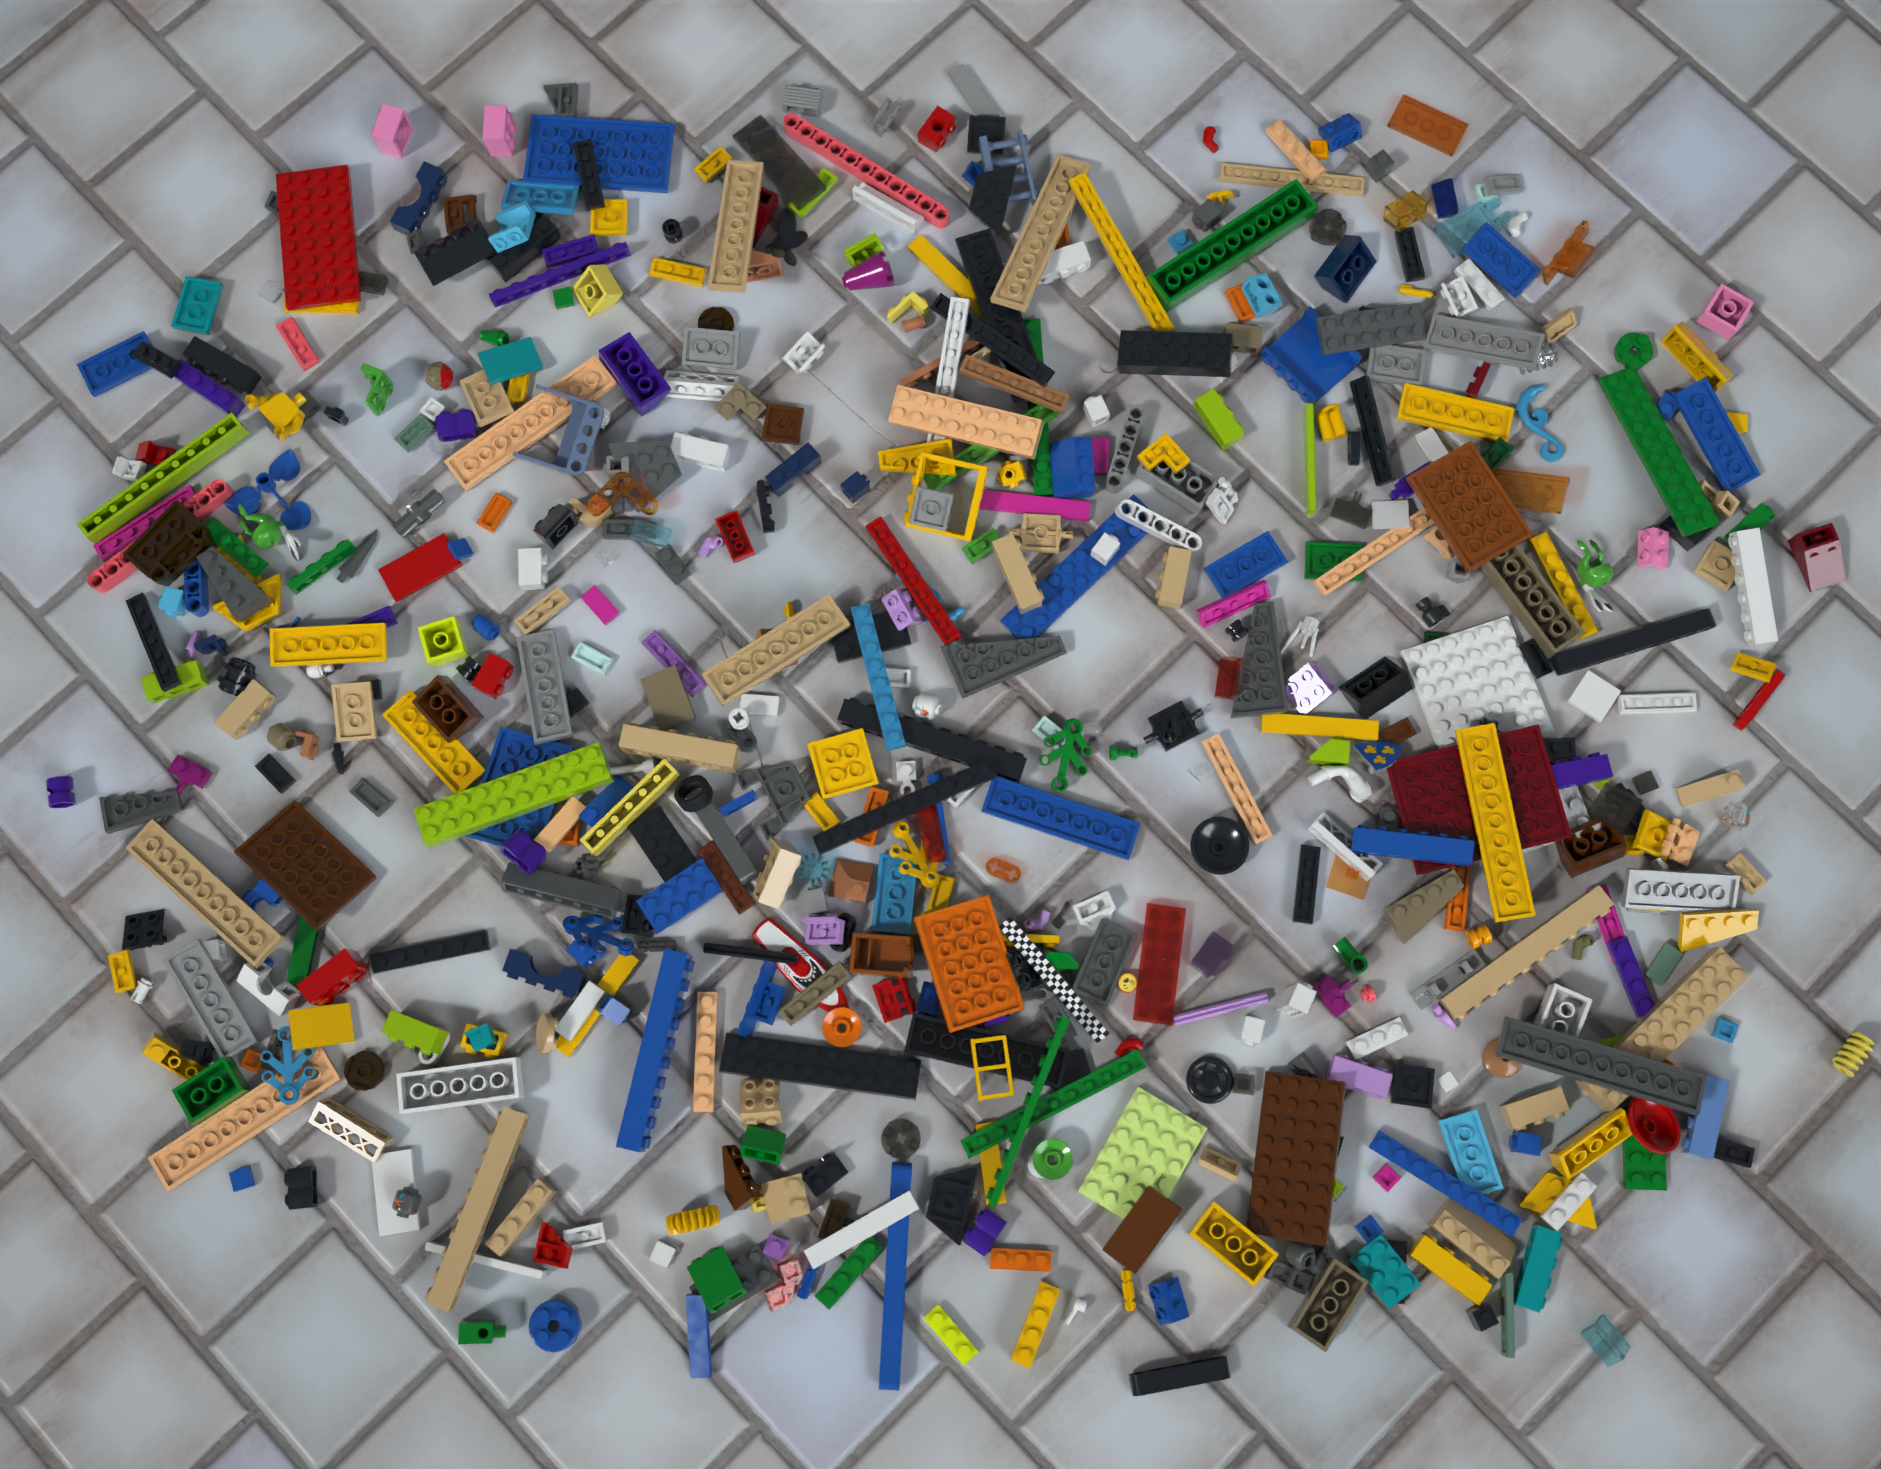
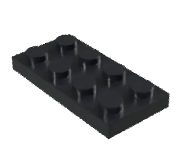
[832,611,911,664]
[627,805,697,882]

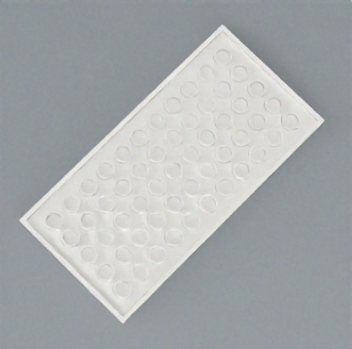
[1400,616,1591,861]

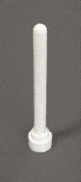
[610,758,656,775]

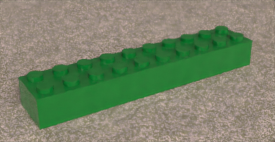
[1147,178,1318,312]

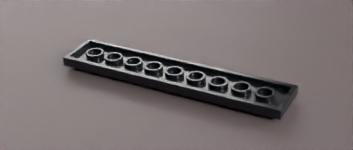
[955,228,1047,403]
[719,1032,922,1100]

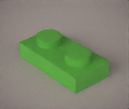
[962,528,1000,565]

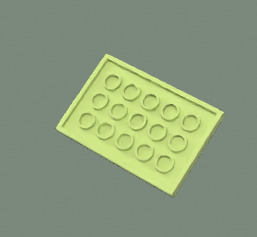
[1078,1087,1207,1219]

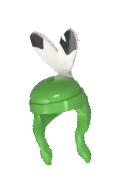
[238,505,301,561]
[1577,540,1614,612]

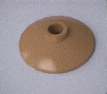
[1483,1038,1522,1078]

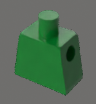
[458,1320,506,1345]

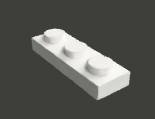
[1454,259,1505,312]
[1345,1017,1408,1060]
[1540,1172,1597,1231]

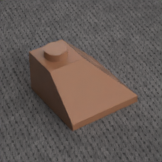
[828,858,874,904]

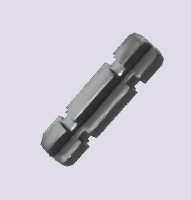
[638,940,677,952]

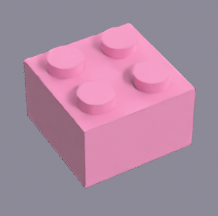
[371,104,413,159]
[483,105,517,157]
[1696,284,1754,340]

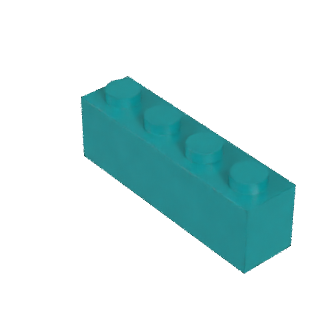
[1514,1224,1563,1313]

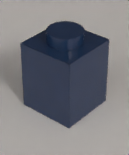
[840,471,870,504]

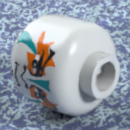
[912,692,942,720]

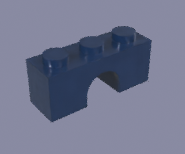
[765,442,822,497]

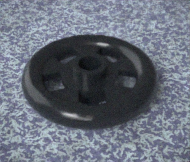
[1186,1056,1234,1104]

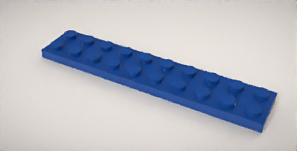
[1000,494,1159,639]

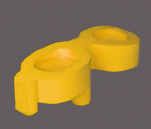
[1206,190,1234,204]
[784,601,797,620]

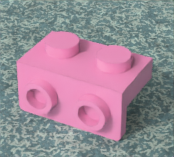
[1637,527,1669,570]

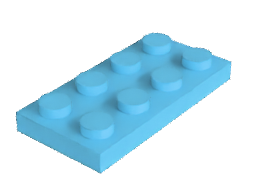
[1437,1109,1503,1194]

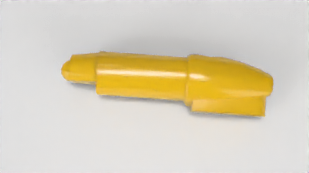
[1398,285,1434,298]

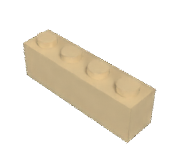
[992,533,1044,614]
[485,1178,557,1257]

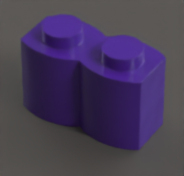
[436,409,478,442]
[500,830,547,875]
[963,1209,1007,1256]

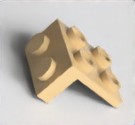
[740,1078,782,1127]

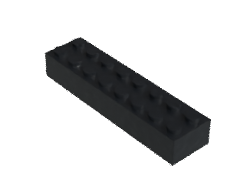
[904,1012,1069,1089]

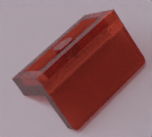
[1214,658,1241,700]

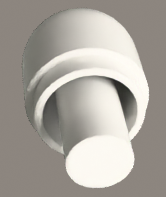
[306,664,334,678]

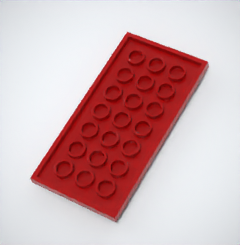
[276,164,361,311]

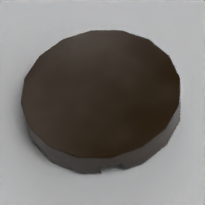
[698,307,735,331]
[344,1051,385,1091]

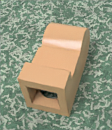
[1423,525,1455,560]

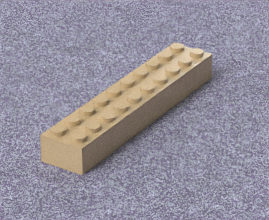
[1576,947,1749,1112]

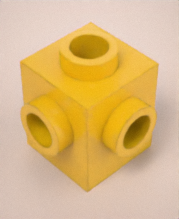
[997,460,1027,488]

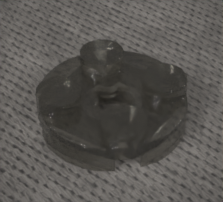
[1309,209,1347,246]
[881,1118,921,1159]

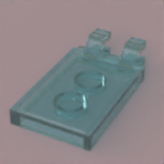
[1434,196,1512,258]

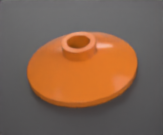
[822,1007,862,1047]

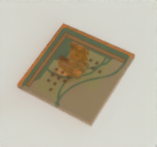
[1326,855,1375,900]

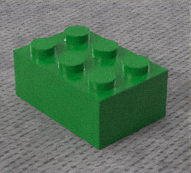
[172,1056,251,1125]

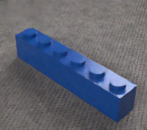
[1351,825,1474,867]

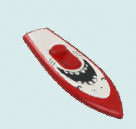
[752,918,850,1012]

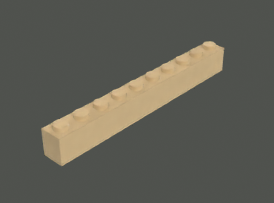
[1437,885,1614,1020]
[425,1107,530,1313]

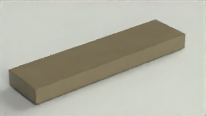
[778,961,852,1026]

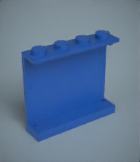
[1260,306,1362,405]

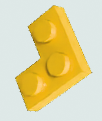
[1137,433,1191,474]

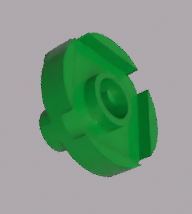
[1614,332,1653,370]

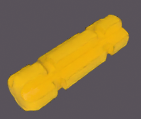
[1120,1270,1136,1311]

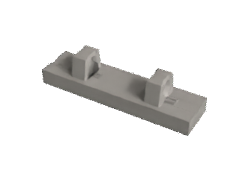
[1410,949,1486,1010]

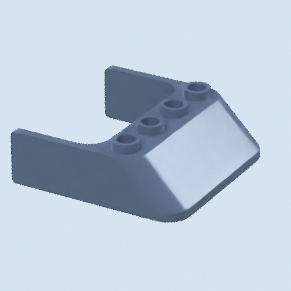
[513,384,604,476]

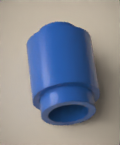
[471,614,500,641]

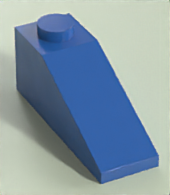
[578,775,634,827]

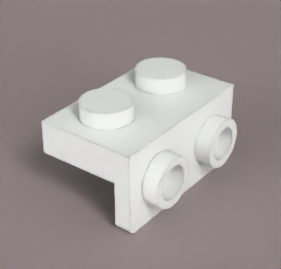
[1440,275,1479,319]
[782,331,825,374]

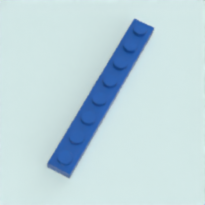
[1369,1130,1523,1236]

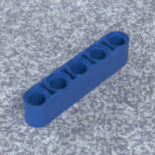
[184,549,209,617]

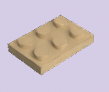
[459,369,514,427]
[331,681,378,742]

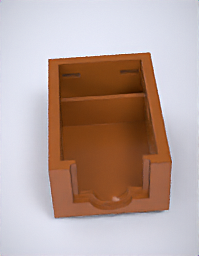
[849,933,916,979]

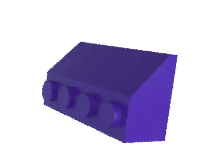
[598,332,671,417]

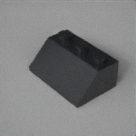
[1339,657,1413,719]

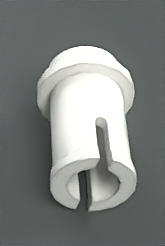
[130,977,153,1004]

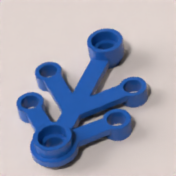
[563,914,634,958]

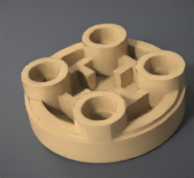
[536,1013,558,1053]

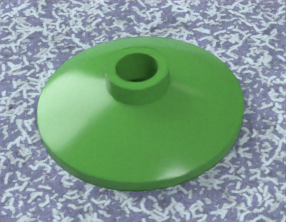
[1033,1139,1073,1180]

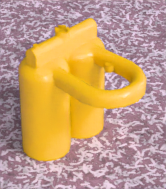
[1315,404,1348,442]

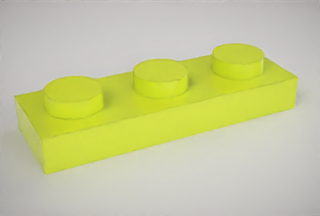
[923,1304,979,1366]

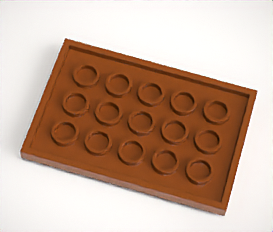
[1406,441,1534,574]

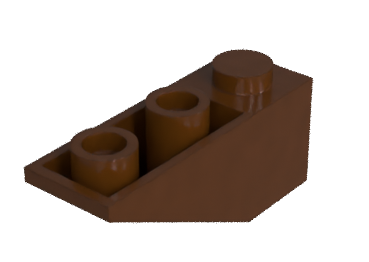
[722,1145,763,1211]

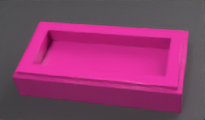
[1091,437,1109,475]
[581,585,620,626]

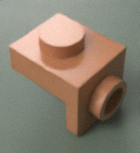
[295,729,319,760]

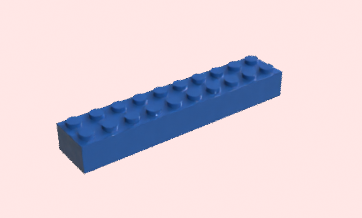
[616,949,695,1152]

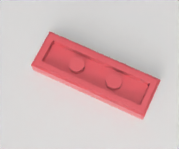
[276,317,320,371]

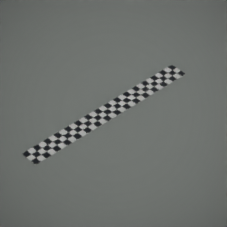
[999,917,1109,1043]

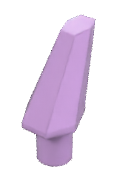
[185,631,201,659]
[1432,1003,1458,1030]

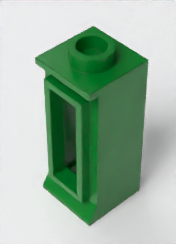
[1724,502,1776,541]

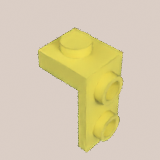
[887,291,929,325]

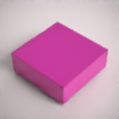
[1372,1163,1401,1192]

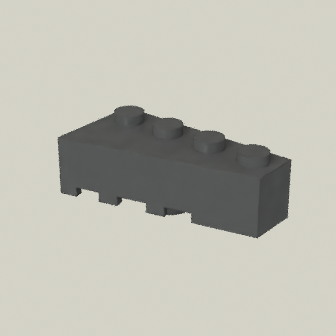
[196,546,274,622]

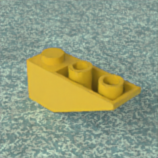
[142,1032,206,1080]

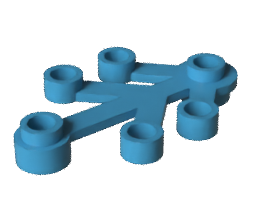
[260,1026,316,1105]

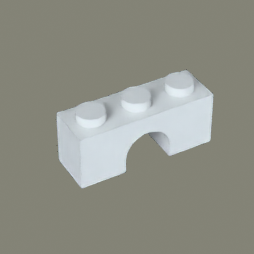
[236,962,301,1017]

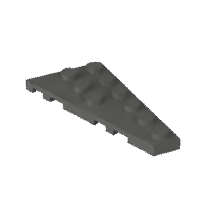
[1230,601,1288,719]
[940,636,1067,699]

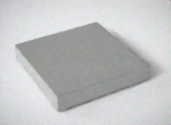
[909,486,954,532]

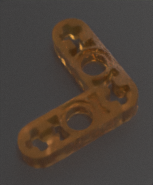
[587,472,658,517]

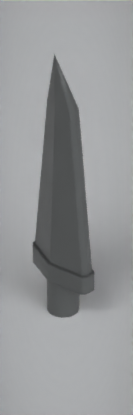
[336,529,377,583]

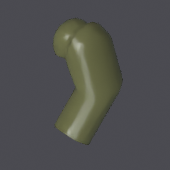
[1571,934,1595,960]

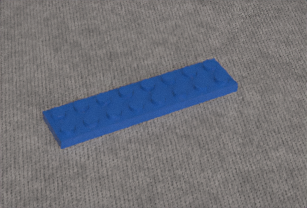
[981,777,1141,861]

